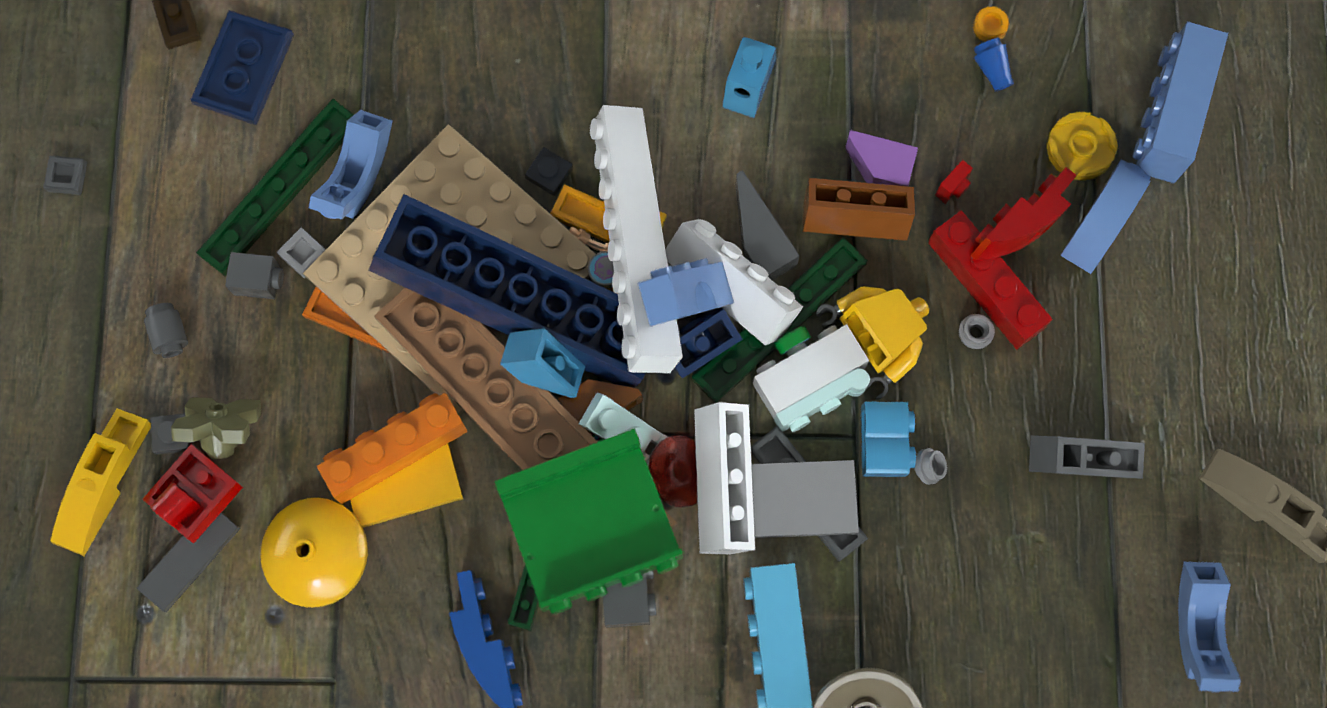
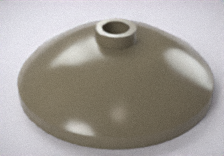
[812,668,922,708]

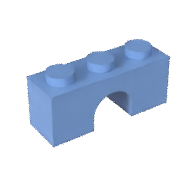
[638,258,734,326]

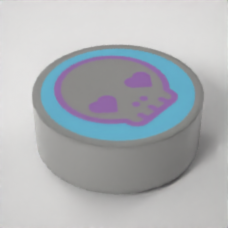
[588,251,614,289]

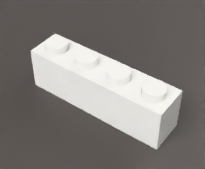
[665,219,803,345]
[694,402,755,554]

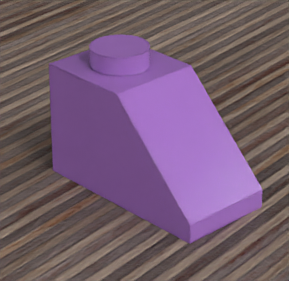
[845,130,918,186]

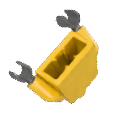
[816,287,929,399]

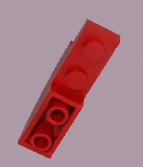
[971,167,1077,260]

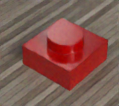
[935,160,973,204]

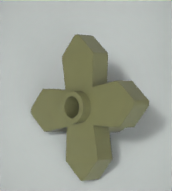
[171,397,262,459]

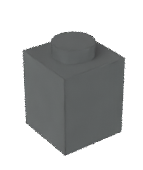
[225,252,284,299]

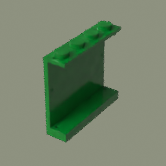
[494,428,683,615]

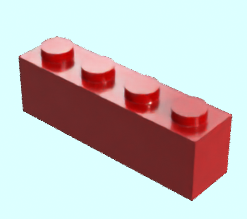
[928,210,1053,350]

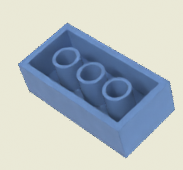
[1132,21,1228,183]

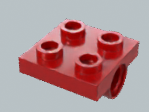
[143,444,243,543]

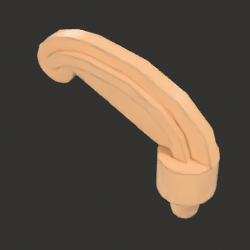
[569,227,609,252]

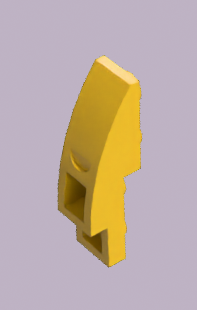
[50,408,151,556]

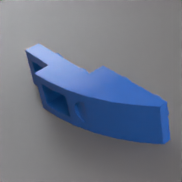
[449,570,523,708]

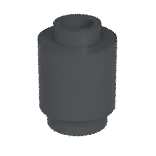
[144,303,188,358]

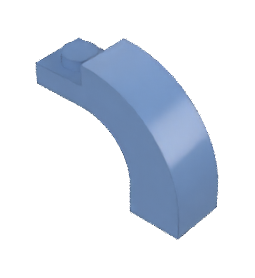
[309,110,392,219]
[1060,159,1151,274]
[1178,562,1240,692]

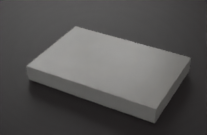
[751,460,859,538]

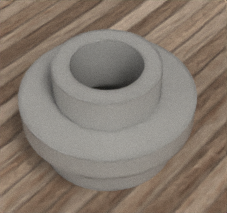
[958,314,995,349]
[915,448,947,485]

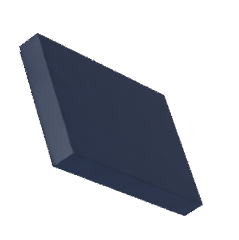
[190,10,294,125]

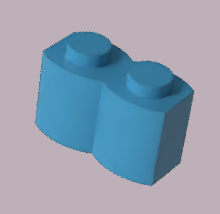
[861,402,916,477]

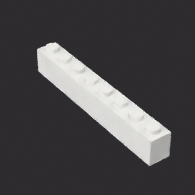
[590,105,683,373]

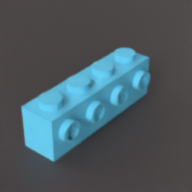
[743,563,812,708]

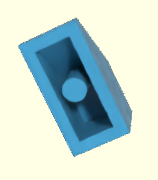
[500,328,585,398]

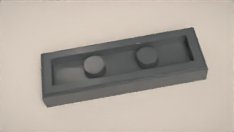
[137,512,240,613]

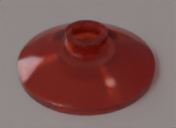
[649,435,698,508]

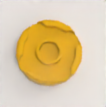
[1046,111,1118,180]

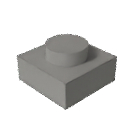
[277,228,326,278]

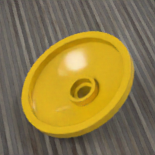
[261,498,368,607]

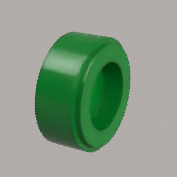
[775,326,811,355]

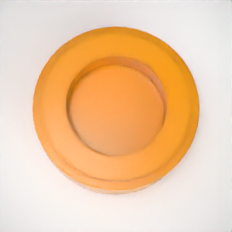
[973,6,1009,42]

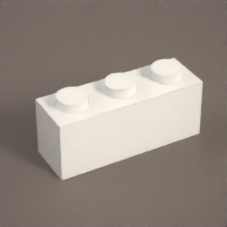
[753,324,869,419]

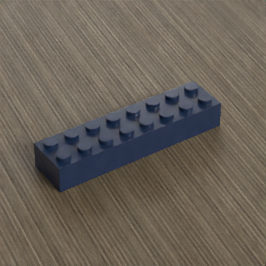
[368,194,646,388]

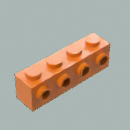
[316,393,468,504]

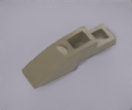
[1199,449,1327,563]

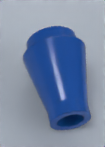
[974,38,1014,92]

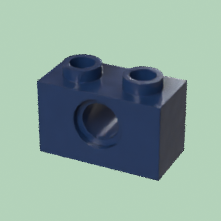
[674,307,742,378]

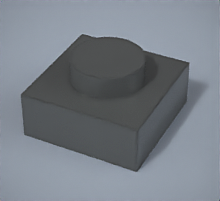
[151,414,192,455]

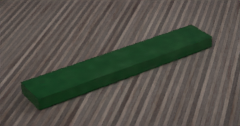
[196,98,354,277]
[691,237,868,403]

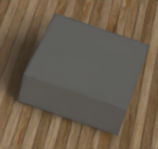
[43,155,87,195]

